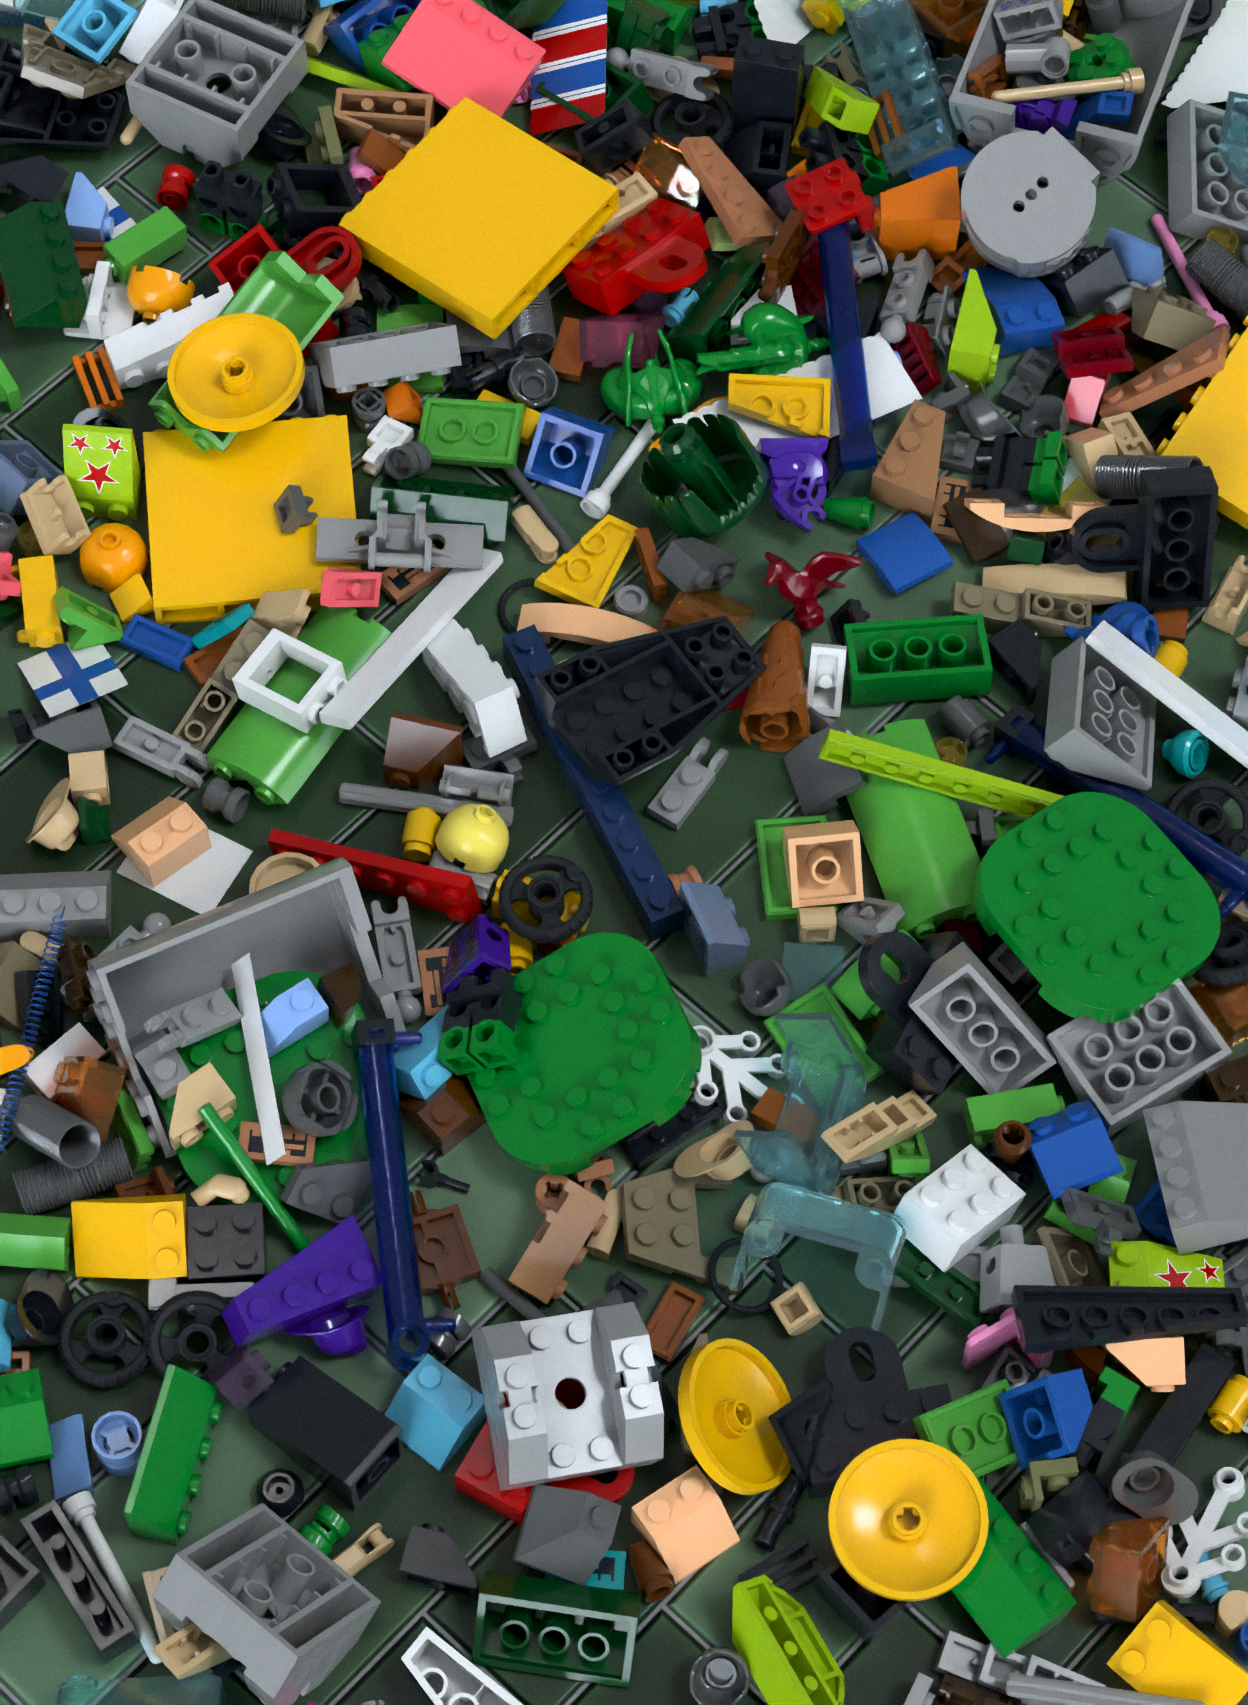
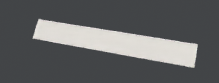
[231,953,286,1166]

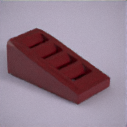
[889,322,942,397]

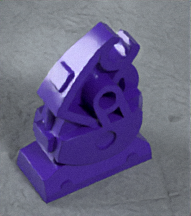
[1008,98,1077,136]
[755,438,828,533]

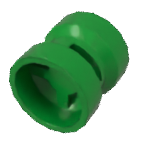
[297,1504,351,1556]

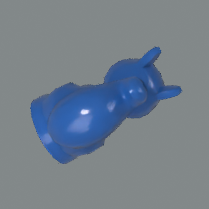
[1064,601,1159,658]

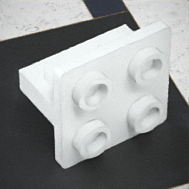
[63,261,136,340]

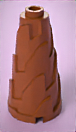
[739,620,811,752]

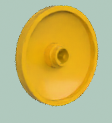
[167,313,305,432]
[678,1338,792,1495]
[828,1439,989,1601]

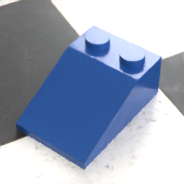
[962,266,1066,355]

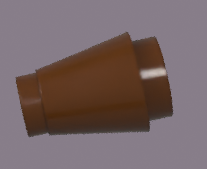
[994,1120,1032,1166]
[626,1541,674,1603]

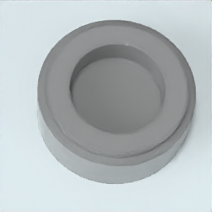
[614,585,648,620]

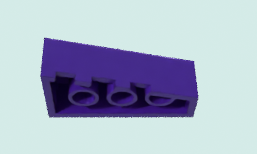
[222,1214,385,1348]

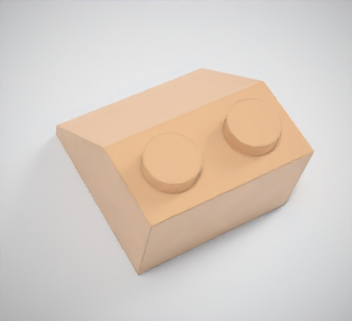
[111,796,212,887]
[782,820,864,908]
[1099,1335,1186,1392]
[631,1465,740,1585]

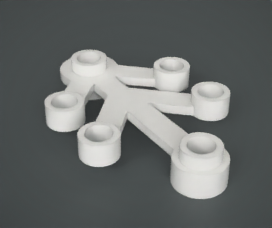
[693,1025,804,1125]
[1148,1467,1248,1599]

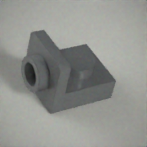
[930,371,971,425]

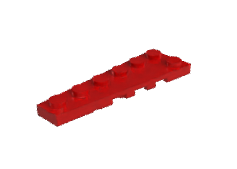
[267,828,484,923]

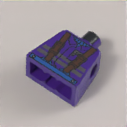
[442,914,511,995]

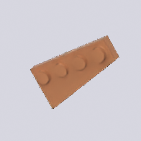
[678,136,781,247]
[1099,324,1231,418]

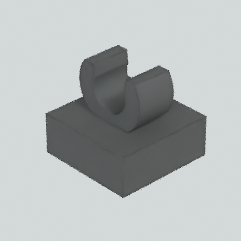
[939,431,980,475]
[273,485,318,534]
[965,808,997,857]

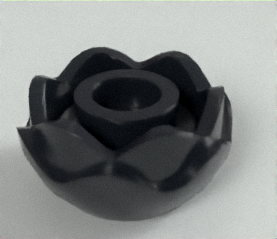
[255,1468,305,1517]

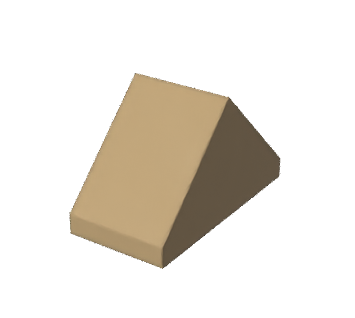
[1064,427,1118,493]

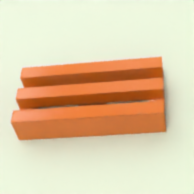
[72,347,125,411]

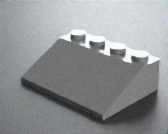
[1167,99,1248,241]
[1044,636,1157,791]
[1046,981,1232,1137]
[1142,1101,1248,1255]

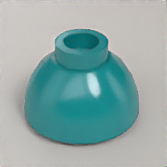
[1162,729,1209,778]

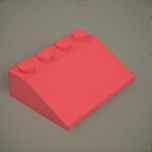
[381,0,547,118]

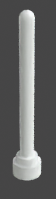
[580,417,666,520]
[61,1491,162,1664]

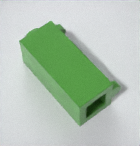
[103,206,187,286]
[963,1083,1065,1150]
[0,1213,72,1271]

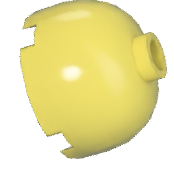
[435,804,509,873]

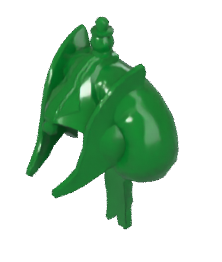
[696,302,832,376]
[600,329,703,434]

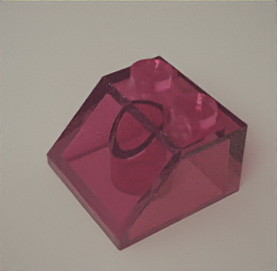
[579,313,665,368]

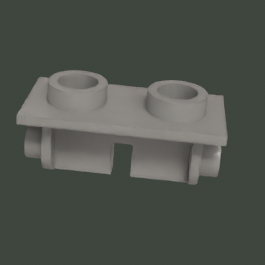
[922,285,960,359]
[439,764,515,806]

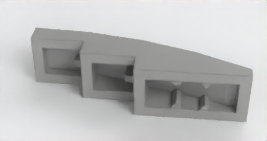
[934,1630,1106,1705]

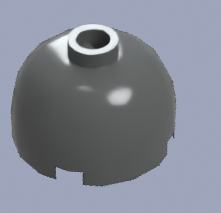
[281,1060,358,1137]

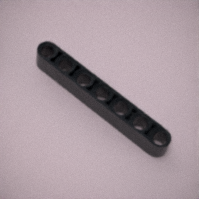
[1076,1342,1237,1578]

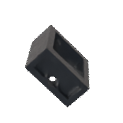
[266,162,362,235]

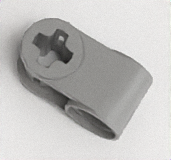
[841,218,888,285]

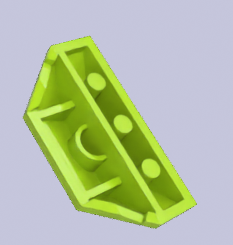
[732,1574,845,1705]

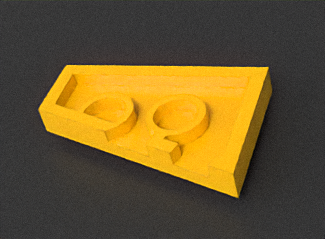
[727,373,831,443]
[534,514,639,609]

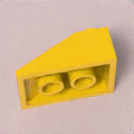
[71,1194,188,1279]
[1106,1599,1248,1705]

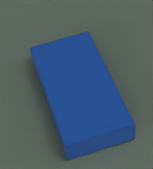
[118,613,196,673]

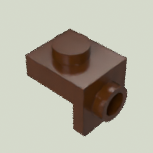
[111,1165,176,1198]

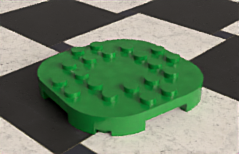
[972,792,1221,1023]
[466,933,702,1176]
[151,971,397,1213]

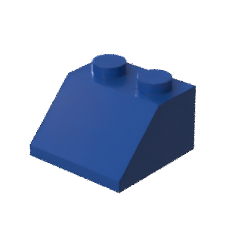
[523,407,615,498]
[1025,1099,1123,1200]
[998,1368,1093,1470]

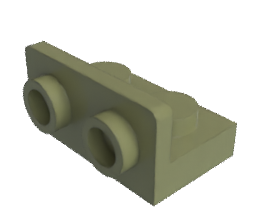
[304,105,344,165]
[1016,1457,1079,1523]

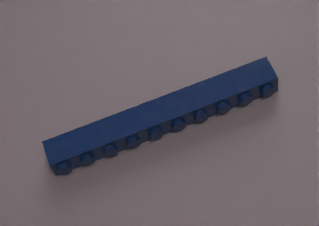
[502,624,684,942]

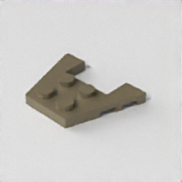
[21,23,138,99]
[620,1168,742,1295]

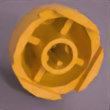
[126,265,196,324]
[80,522,149,593]

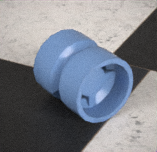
[91,1410,145,1477]

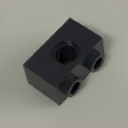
[574,98,655,175]

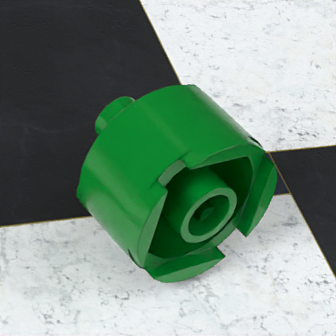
[1067,33,1137,103]

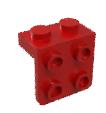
[785,157,876,235]

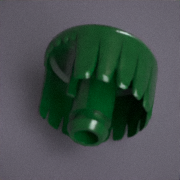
[640,414,768,539]

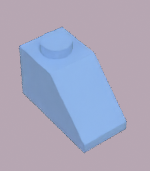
[65,172,114,241]
[260,978,329,1058]

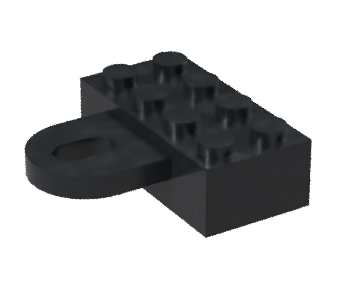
[1069,466,1219,611]
[858,931,1003,1096]
[805,1327,952,1499]

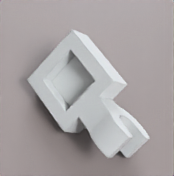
[362,415,414,476]

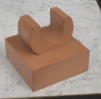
[573,1154,615,1193]

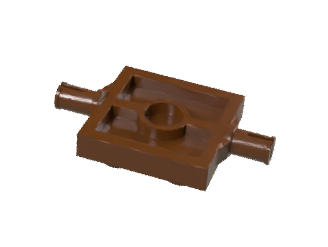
[758,209,807,304]
[385,1190,481,1311]

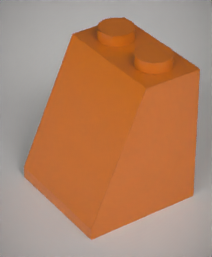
[871,166,961,260]

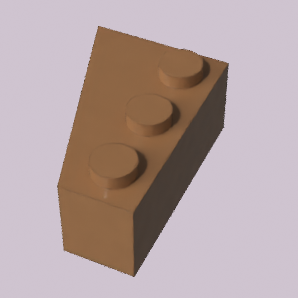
[333,87,435,153]
[870,399,946,523]
[507,1179,608,1305]

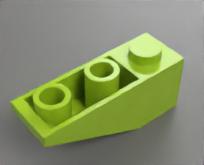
[803,66,880,135]

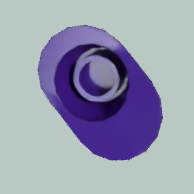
[283,1305,370,1357]

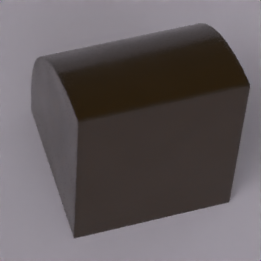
[316,962,361,1029]

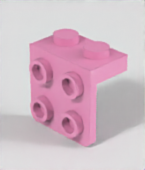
[961,1306,1054,1370]

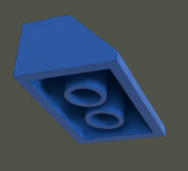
[323,0,422,77]

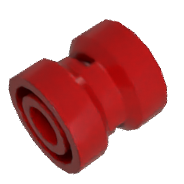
[156,164,195,210]

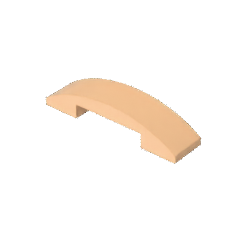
[964,498,1106,532]
[517,603,658,646]

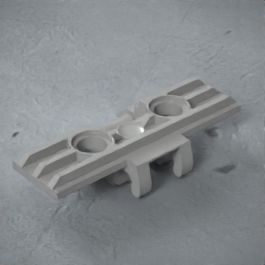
[316,500,484,572]

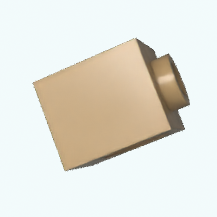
[68,750,111,808]

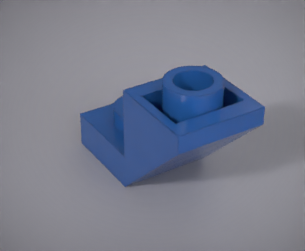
[1064,91,1134,140]

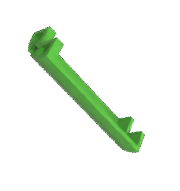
[147,251,345,452]
[205,606,392,805]
[846,719,981,940]

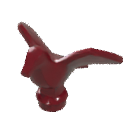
[764,551,861,630]

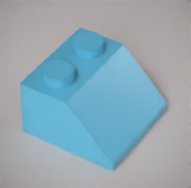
[385,1353,487,1472]

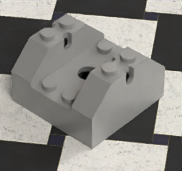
[125,0,309,168]
[472,1302,664,1491]
[153,1503,381,1705]

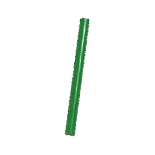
[197,1102,311,1252]

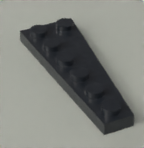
[1011,1285,1248,1354]

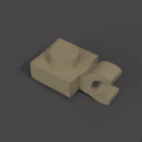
[826,41,875,93]

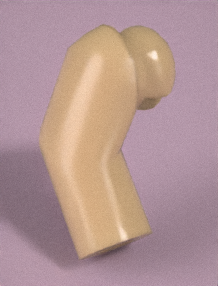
[190,1174,250,1206]

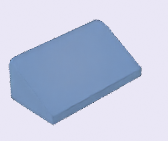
[1103,227,1164,286]
[50,1413,95,1502]

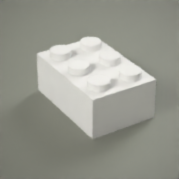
[888,1144,1026,1272]

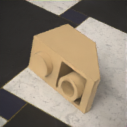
[251,589,311,639]
[169,1062,237,1151]

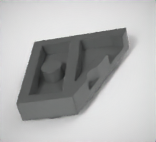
[280,1155,379,1224]

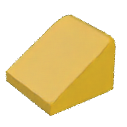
[109,573,154,624]

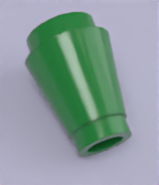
[823,496,875,530]

